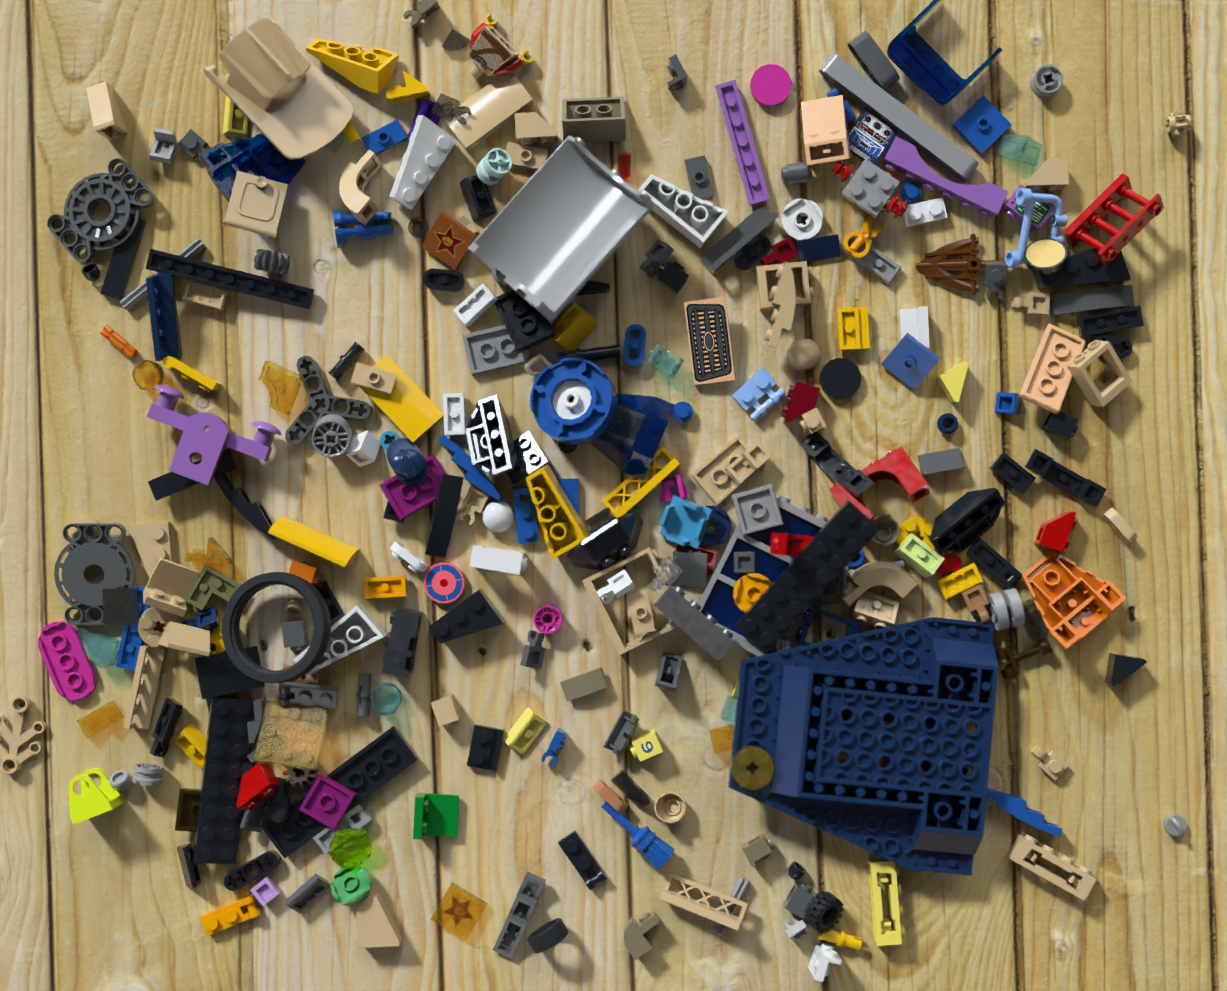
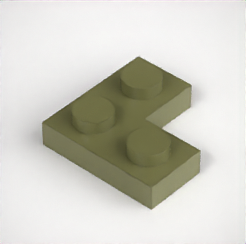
[185,564,242,611]

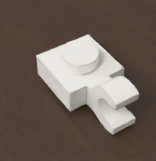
[597,569,635,605]

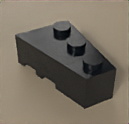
[382,607,423,677]

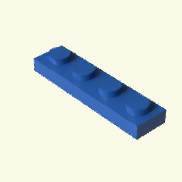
[116,585,151,671]

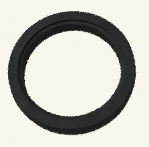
[222,572,331,683]

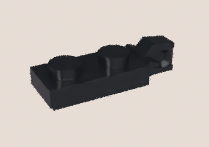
[150,698,183,757]

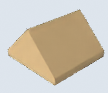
[158,621,210,656]

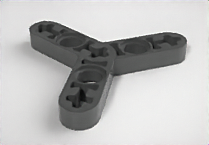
[285,356,372,445]

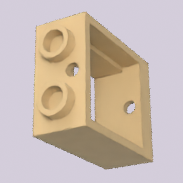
[755,261,814,310]
[1067,340,1132,407]

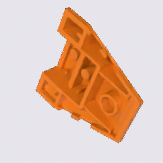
[1022,550,1127,650]

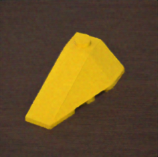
[306,39,399,94]

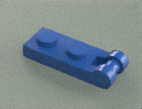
[513,484,540,543]

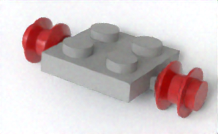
[832,159,908,218]

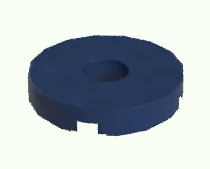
[701,505,731,546]

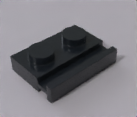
[467,724,504,771]

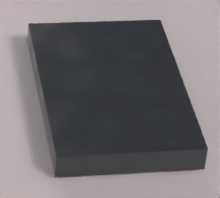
[494,289,556,354]
[194,646,265,699]

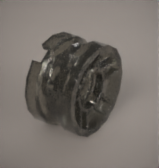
[584,507,616,534]

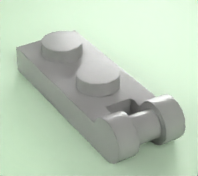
[313,802,373,854]

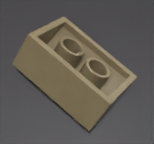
[562,97,626,143]

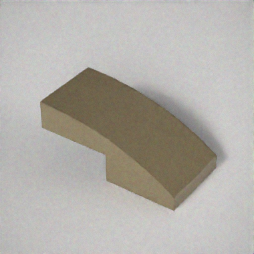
[560,667,609,702]

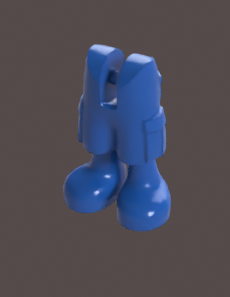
[333,209,394,248]

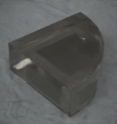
[442,29,470,51]

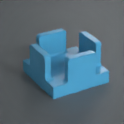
[659,495,713,549]

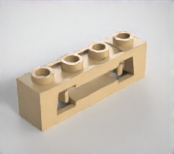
[1007,834,1097,901]

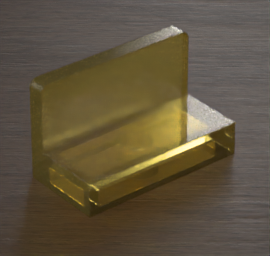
[709,724,734,753]

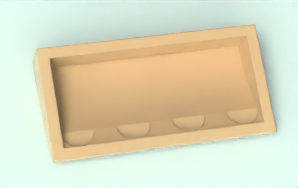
[443,73,534,152]

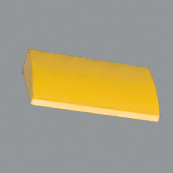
[360,355,444,443]
[268,515,359,567]

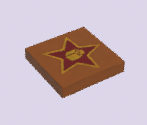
[422,212,477,270]

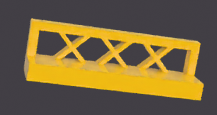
[602,446,680,518]

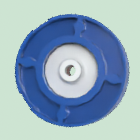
[530,358,617,445]

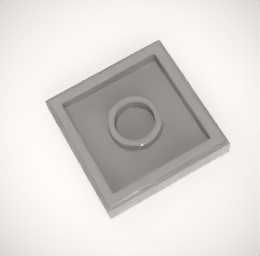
[731,484,783,536]

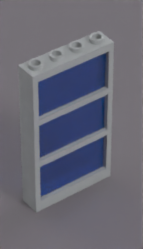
[698,486,828,656]

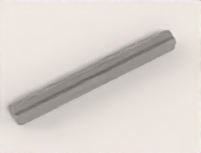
[120,239,206,310]

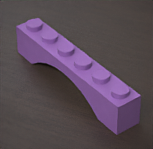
[882,137,1008,218]

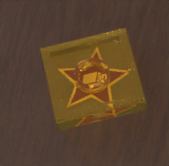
[430,882,487,940]

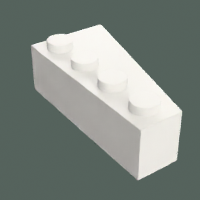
[638,174,729,248]

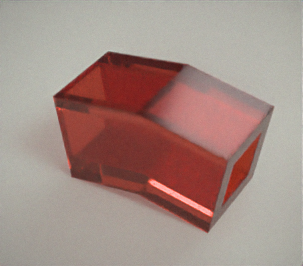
[617,153,631,179]

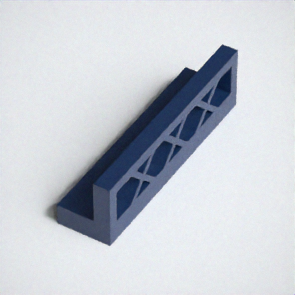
[146,274,182,361]

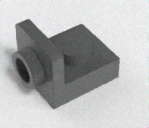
[667,54,688,91]

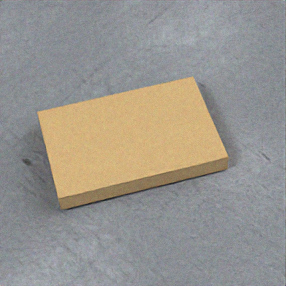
[691,434,765,506]

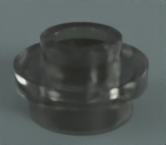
[408,217,429,238]

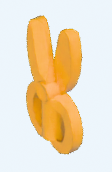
[843,215,884,259]

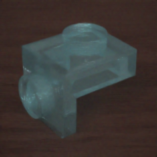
[647,344,684,378]

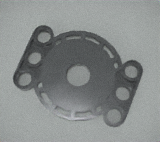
[47,158,155,264]
[54,523,135,625]

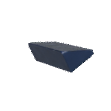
[796,234,840,262]

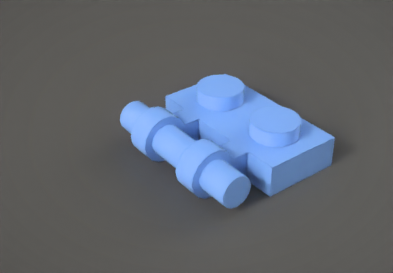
[732,368,786,422]

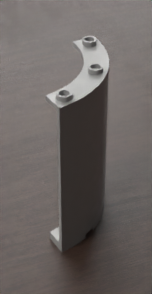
[468,136,655,321]

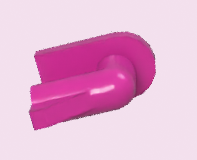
[659,471,691,502]

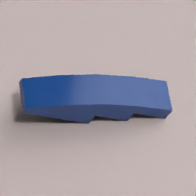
[438,435,502,501]
[987,788,1063,837]

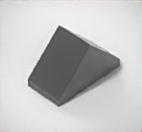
[654,652,683,691]

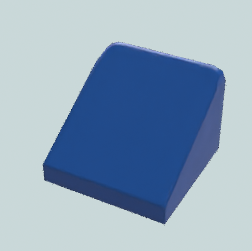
[995,392,1021,415]

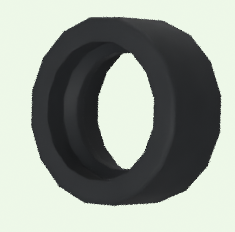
[527,918,569,954]

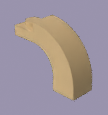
[339,150,382,225]
[841,561,918,606]

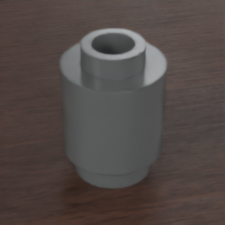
[781,161,812,185]

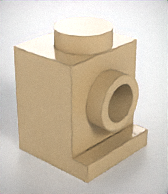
[796,407,826,437]

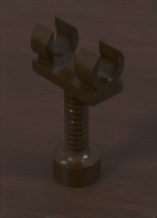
[995,637,1053,679]

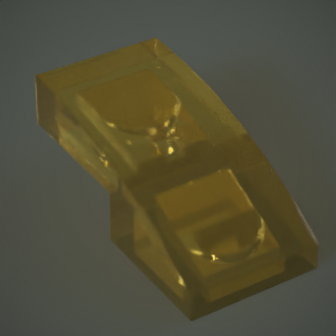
[77,700,124,739]

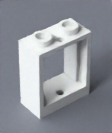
[470,545,528,575]

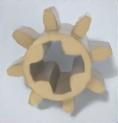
[1165,110,1191,137]

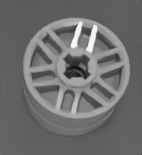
[312,414,352,457]
[987,588,1025,631]

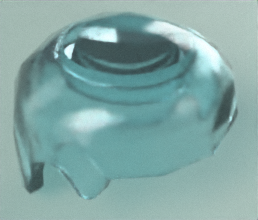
[370,682,402,716]

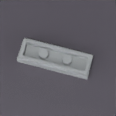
[840,231,902,285]

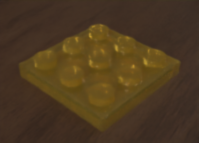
[253,700,329,771]

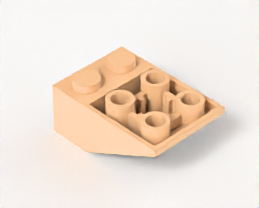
[801,95,851,165]

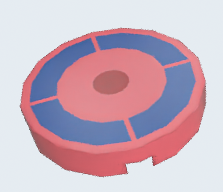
[424,562,465,603]

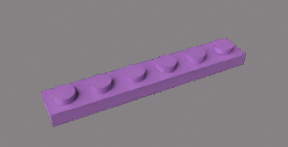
[715,80,770,206]

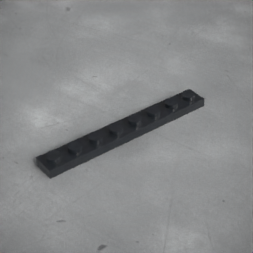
[145,249,315,310]

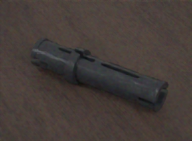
[558,344,621,362]

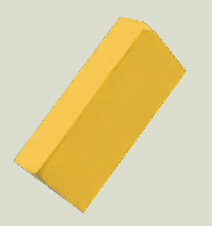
[173,723,207,770]

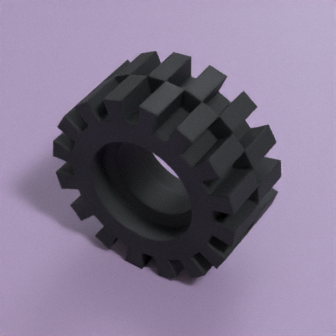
[804,891,844,933]

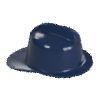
[386,438,428,485]

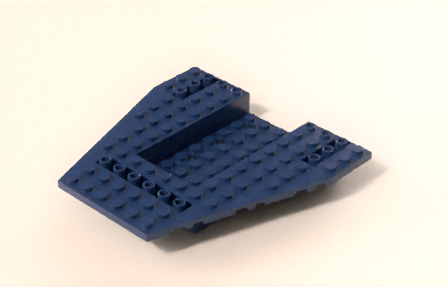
[728,617,998,876]

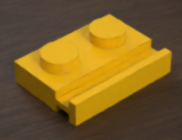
[837,307,870,351]

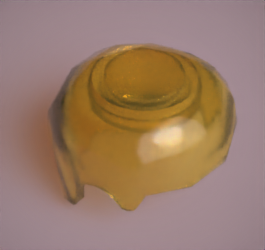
[132,360,165,392]

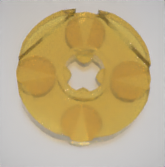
[731,746,774,789]

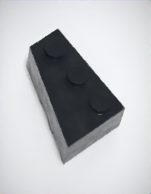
[428,589,505,644]

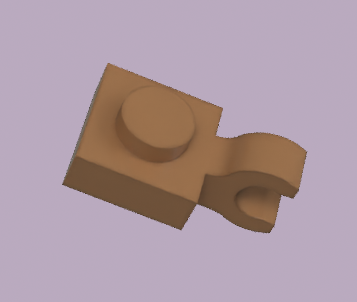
[961,584,990,622]

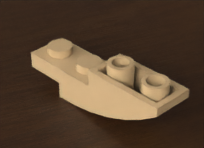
[764,262,796,348]

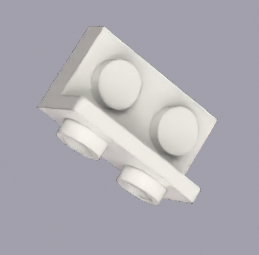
[808,943,842,982]

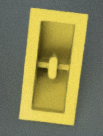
[936,361,969,404]

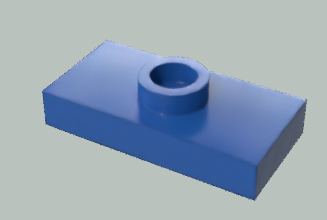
[361,119,408,155]

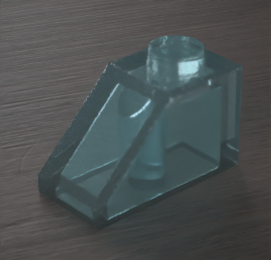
[78,627,121,668]

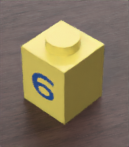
[630,730,663,762]

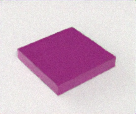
[299,773,357,831]

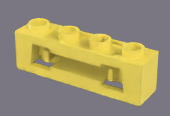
[868,857,905,946]

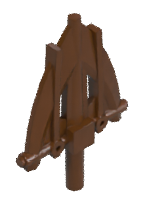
[916,234,1005,296]

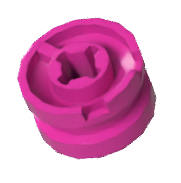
[534,604,563,634]

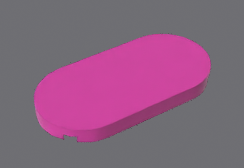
[38,621,97,701]

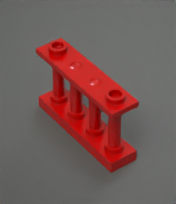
[1063,173,1164,266]

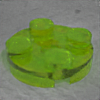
[329,828,372,868]

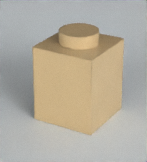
[431,694,461,728]

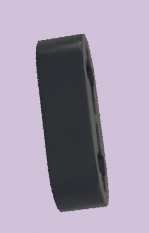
[1091,335,1132,358]

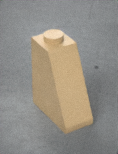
[86,81,127,140]
[356,889,402,948]

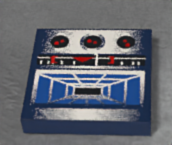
[848,109,898,165]

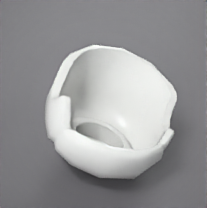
[482,500,514,533]

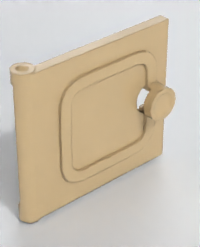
[223,171,288,238]

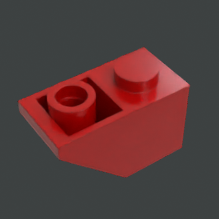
[1034,511,1077,552]
[236,763,280,810]

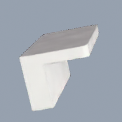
[899,306,930,349]

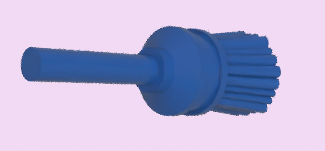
[601,801,675,870]

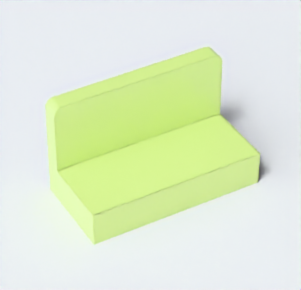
[893,533,944,578]

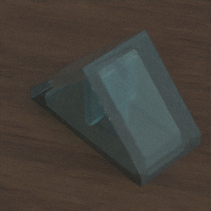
[996,135,1043,166]

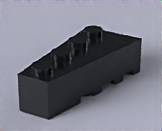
[1032,244,1131,290]

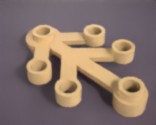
[0,695,47,775]

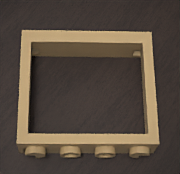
[582,547,678,655]

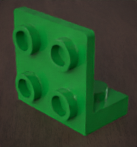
[413,793,459,839]

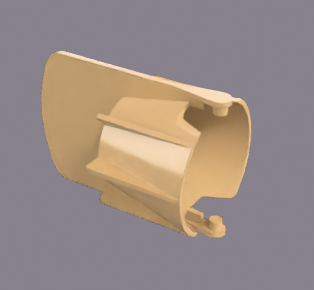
[203,18,354,159]

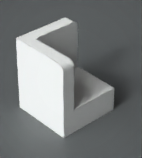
[346,431,381,467]

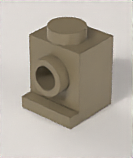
[741,833,775,868]

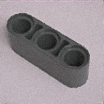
[847,31,900,90]

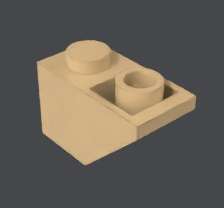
[515,112,558,145]
[1022,159,1069,193]

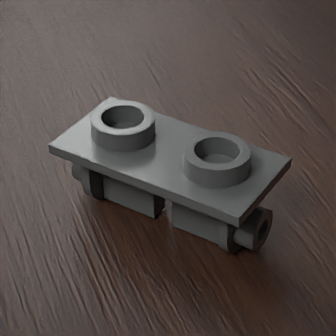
[603,710,639,756]

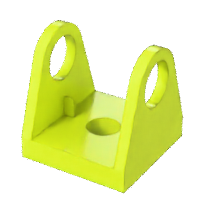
[68,768,125,825]

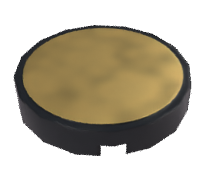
[1024,238,1067,274]

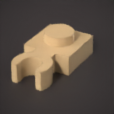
[459,486,490,525]

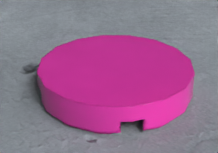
[750,64,792,107]

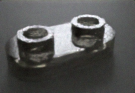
[1022,599,1048,641]

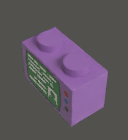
[1001,184,1055,232]

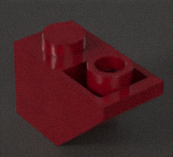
[781,381,820,423]

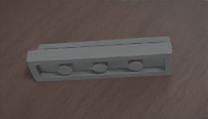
[699,204,778,274]

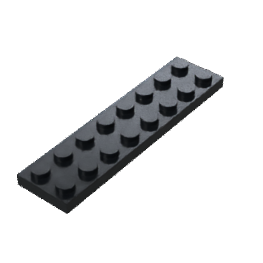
[735,500,881,652]
[193,696,254,864]
[260,726,419,859]

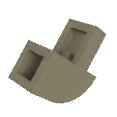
[624,911,659,960]

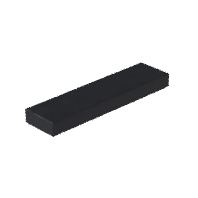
[100,217,146,300]

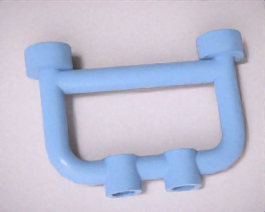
[1005,188,1068,268]

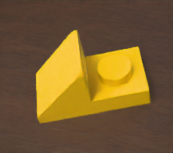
[386,71,430,104]

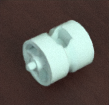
[476,148,512,185]

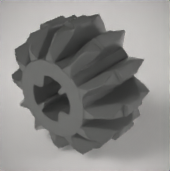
[254,249,290,274]
[283,752,319,788]

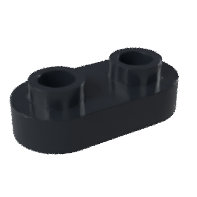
[734,235,771,271]
[423,268,465,292]

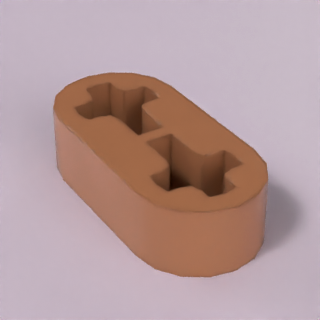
[592,779,628,813]

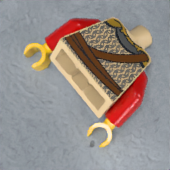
[469,14,534,79]

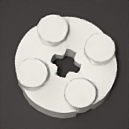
[781,199,823,241]

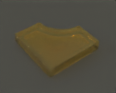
[258,361,304,415]

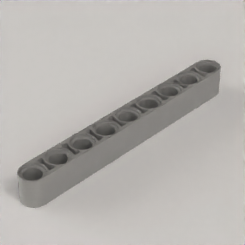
[819,53,979,182]

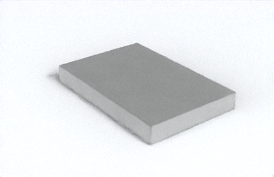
[462,325,531,376]

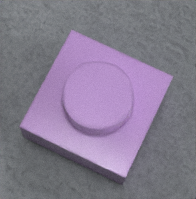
[250,876,281,906]

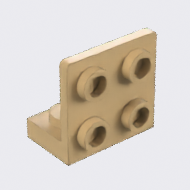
[143,558,199,617]

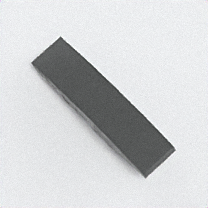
[493,871,546,959]

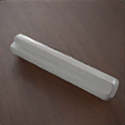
[713,877,750,936]

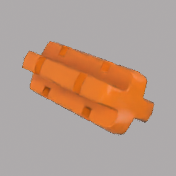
[100,325,137,358]

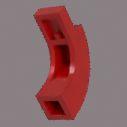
[770,533,814,556]

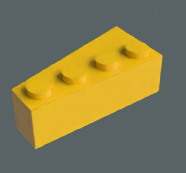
[526,464,590,560]

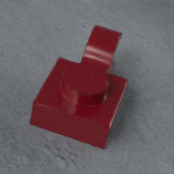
[760,237,799,266]

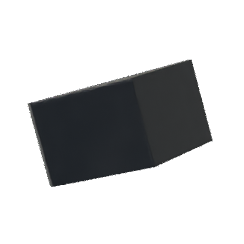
[1105,653,1147,687]

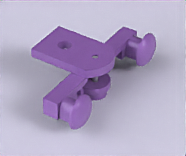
[147,385,281,485]

